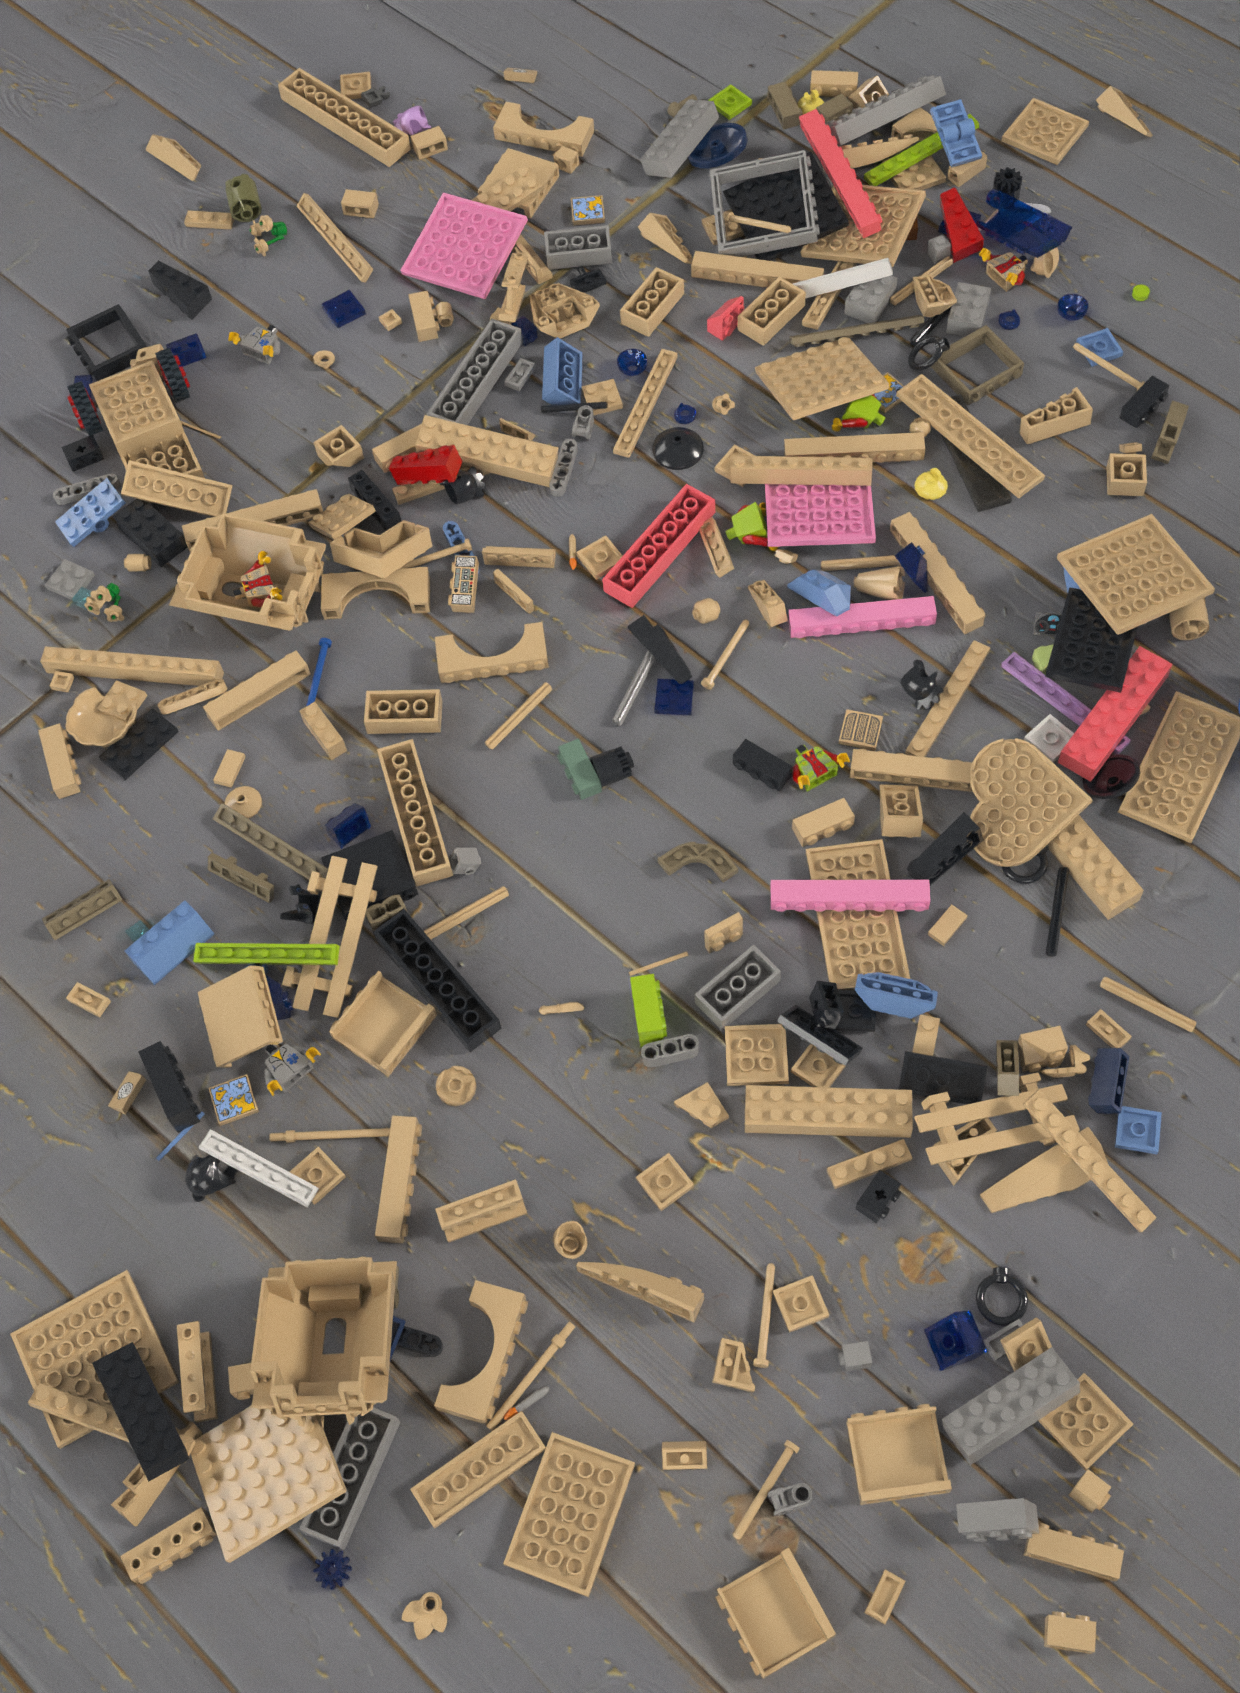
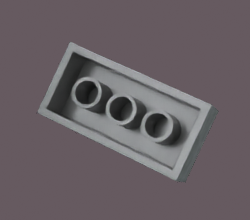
[544,225,612,270]
[695,945,781,1031]

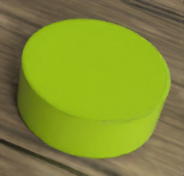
[1132,284,1150,301]

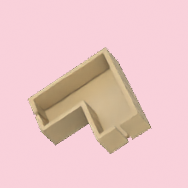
[330,520,432,578]

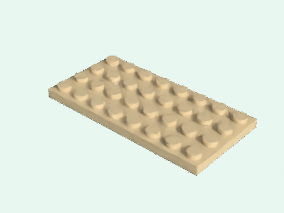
[1118,691,1240,843]
[806,839,910,990]

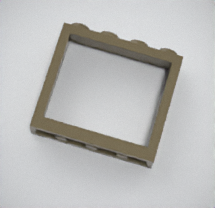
[931,325,1024,405]

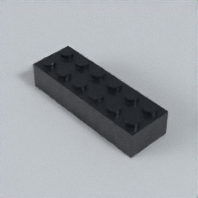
[92,1342,190,1482]

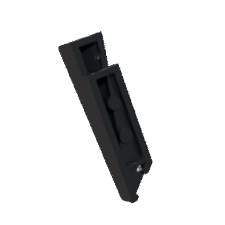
[628,615,693,684]

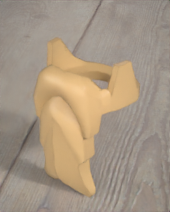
[1040,1045,1090,1078]

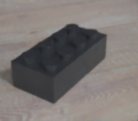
[114,499,188,567]
[138,1041,201,1133]

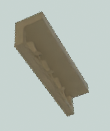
[42,879,122,940]

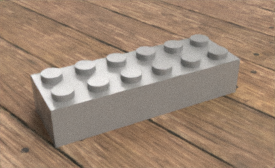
[640,99,719,178]
[942,1347,1080,1465]
[299,1407,400,1550]

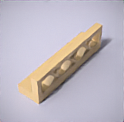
[512,234,553,284]
[482,546,556,568]

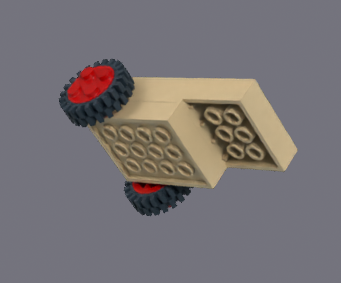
[67,348,205,504]

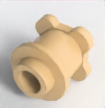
[712,394,735,415]

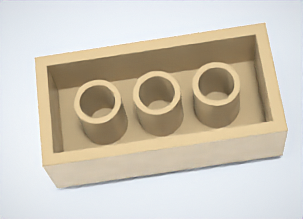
[620,267,684,337]
[738,276,806,346]
[364,689,443,734]

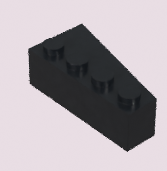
[148,260,212,320]
[907,812,984,886]

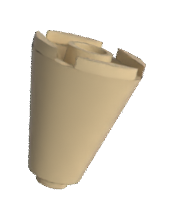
[854,566,905,600]

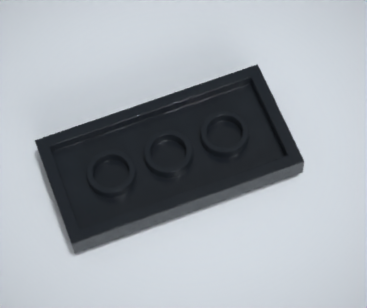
[99,708,179,780]
[777,1005,863,1066]
[899,1051,988,1104]

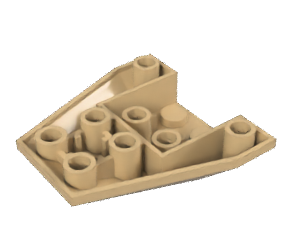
[529,283,600,339]

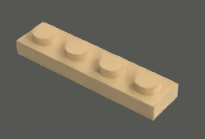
[699,517,734,578]
[827,1139,912,1189]

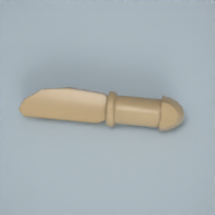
[539,1002,585,1015]

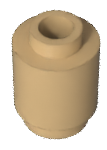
[435,302,454,327]
[124,554,152,572]

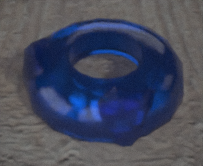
[998,309,1021,330]
[674,403,696,424]

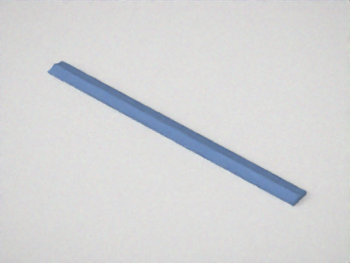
[156,1111,205,1161]

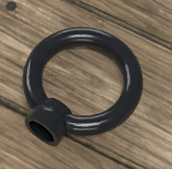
[908,336,950,371]
[1002,845,1049,884]
[976,1267,1028,1326]

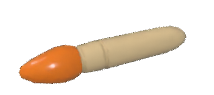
[569,534,577,570]

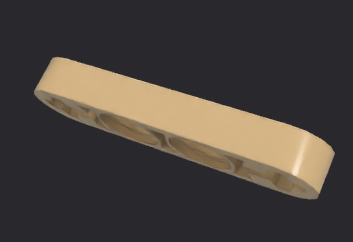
[157,679,227,715]

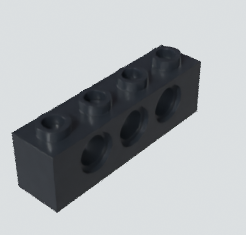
[348,470,402,531]

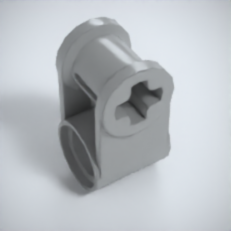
[572,405,594,439]
[768,1483,813,1516]

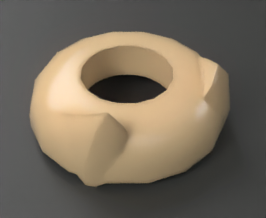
[313,350,335,370]

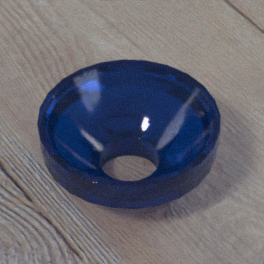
[1057,294,1089,321]
[617,349,647,376]

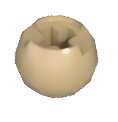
[909,417,931,437]

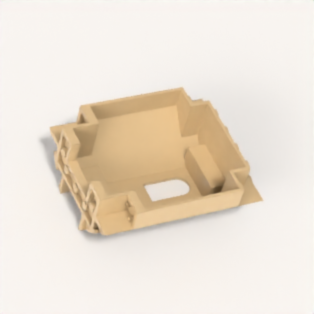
[169,513,326,631]
[250,1257,397,1428]

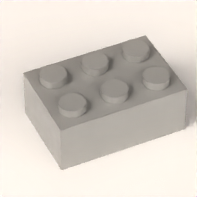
[844,276,897,323]
[946,282,991,337]
[956,1498,1039,1542]

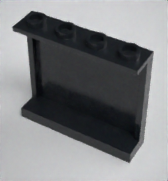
[321,830,418,923]

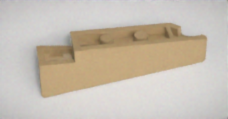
[146,134,201,181]
[111,1422,202,1527]

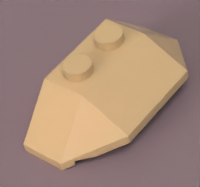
[913,275,957,317]

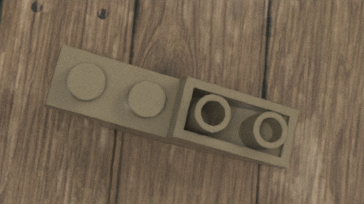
[1151,400,1189,464]

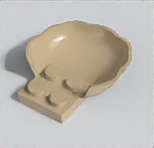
[66,680,148,747]

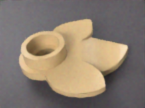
[402,1592,447,1640]

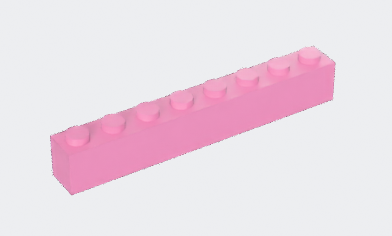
[788,596,937,638]
[770,880,930,912]

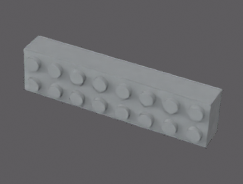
[825,75,946,146]
[427,318,523,425]

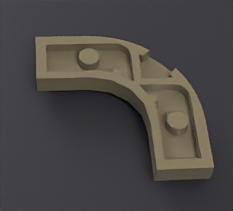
[657,842,739,883]

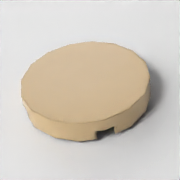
[435,1066,477,1106]

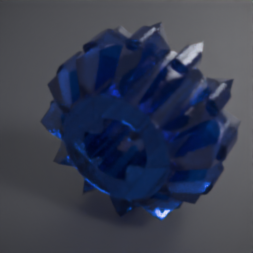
[313,1549,352,1590]

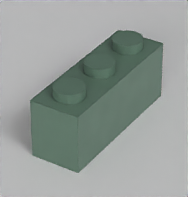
[557,738,602,800]

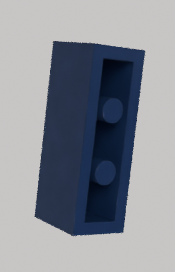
[1088,1048,1130,1114]

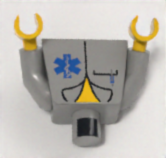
[228,325,280,364]
[264,1044,321,1096]

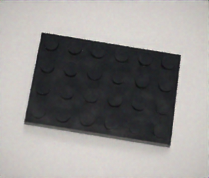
[1045,587,1138,693]

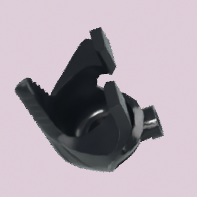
[280,884,322,925]
[185,1154,239,1202]

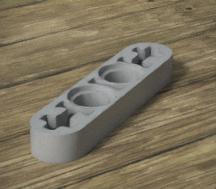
[549,439,578,497]
[53,473,120,505]

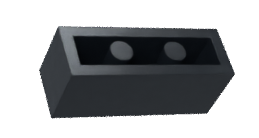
[1120,375,1170,428]
[733,739,793,792]

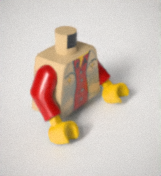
[979,248,1028,292]
[233,551,282,608]

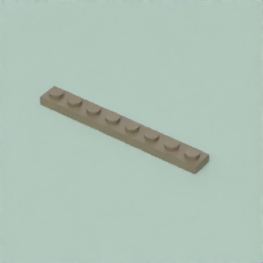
[789,315,924,347]
[213,803,328,880]

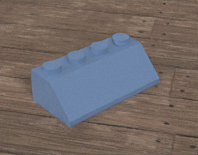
[542,337,582,405]
[124,900,214,985]

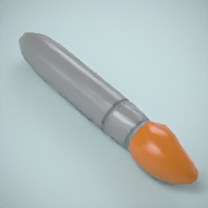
[504,1386,549,1420]

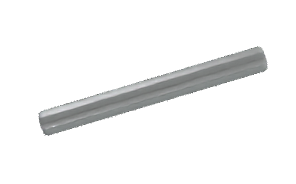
[613,651,656,726]

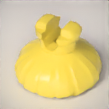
[797,90,824,115]
[914,468,948,500]

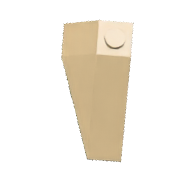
[1096,86,1153,138]
[638,213,693,264]

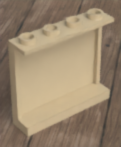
[478,148,559,219]
[198,966,283,1068]
[329,971,437,1077]
[846,1404,952,1505]
[715,1548,836,1679]

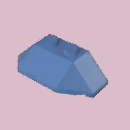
[787,569,851,617]
[855,972,938,1019]

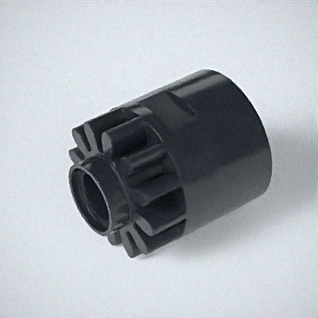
[991,167,1023,209]
[590,746,634,788]

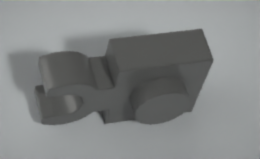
[361,86,390,108]

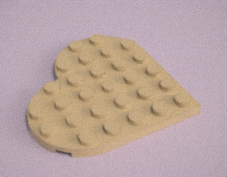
[970,738,1093,867]

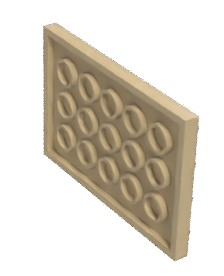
[503,1432,635,1598]

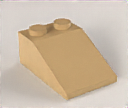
[879,785,923,838]

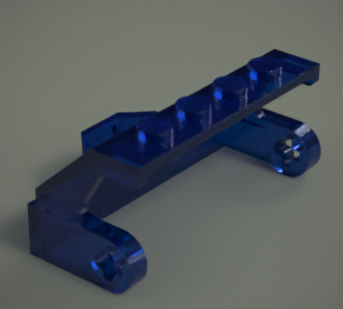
[976,189,1072,258]

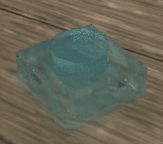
[71,587,91,610]
[125,920,149,942]

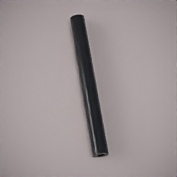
[541,401,608,413]

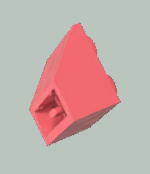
[707,296,744,341]

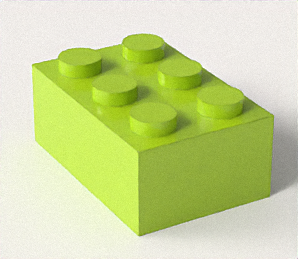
[630,974,667,1048]

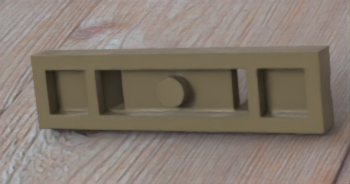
[208,853,274,903]

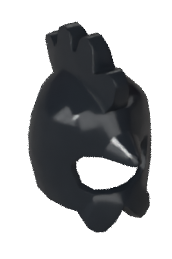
[439,467,486,504]
[900,659,944,710]

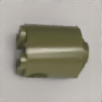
[225,174,262,222]

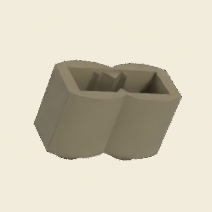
[365,895,407,931]

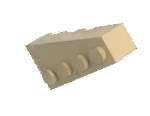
[1020,387,1093,444]

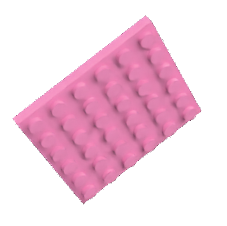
[400,193,528,299]
[765,484,876,547]

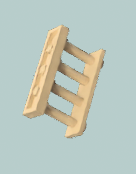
[499,252,528,322]
[435,1179,528,1243]
[177,1321,218,1423]

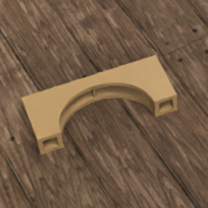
[493,102,594,157]
[891,108,987,187]
[321,567,430,620]
[435,622,549,683]
[434,1280,528,1425]

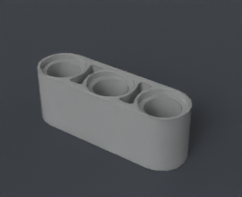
[641,1034,699,1068]

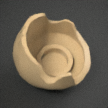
[553,1221,588,1259]

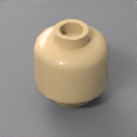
[692,598,720,624]

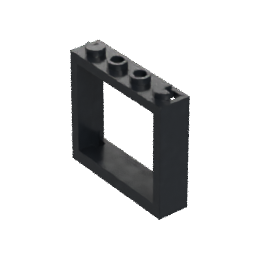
[66,304,147,381]

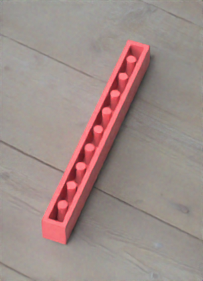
[799,109,882,239]

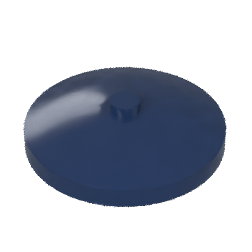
[687,123,748,168]

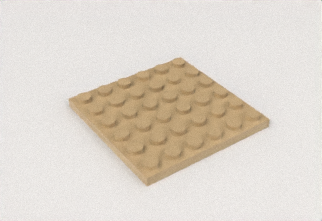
[800,185,926,267]
[755,337,889,420]
[1057,514,1215,635]
[10,1270,179,1449]
[190,1405,347,1563]

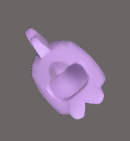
[393,106,431,135]

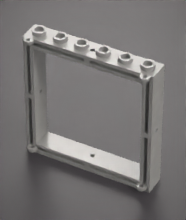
[710,150,820,257]

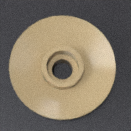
[225,786,262,819]

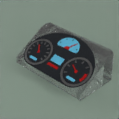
[1033,612,1062,636]

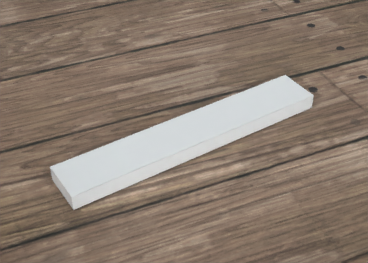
[793,258,893,298]
[199,1129,319,1208]

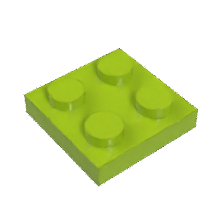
[708,84,752,120]

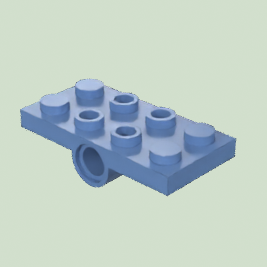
[930,99,982,168]
[55,478,126,547]

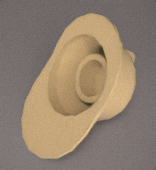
[1030,244,1059,278]

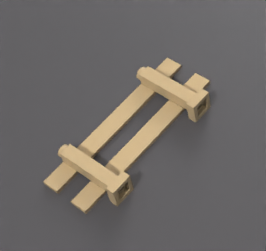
[282,856,378,1018]
[914,1073,1080,1167]

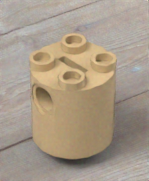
[1169,597,1209,640]

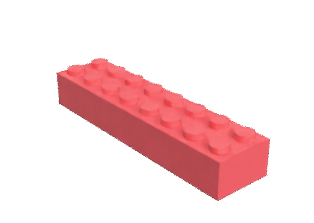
[602,484,716,608]
[1058,646,1173,782]

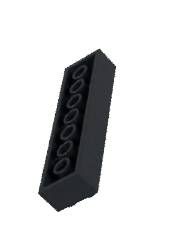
[373,909,502,1052]

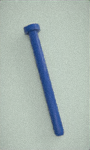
[306,638,332,706]

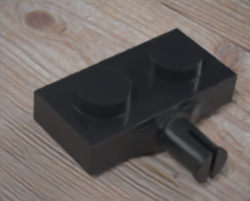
[570,266,606,293]

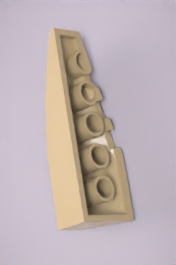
[980,1127,1108,1213]
[576,1262,704,1322]

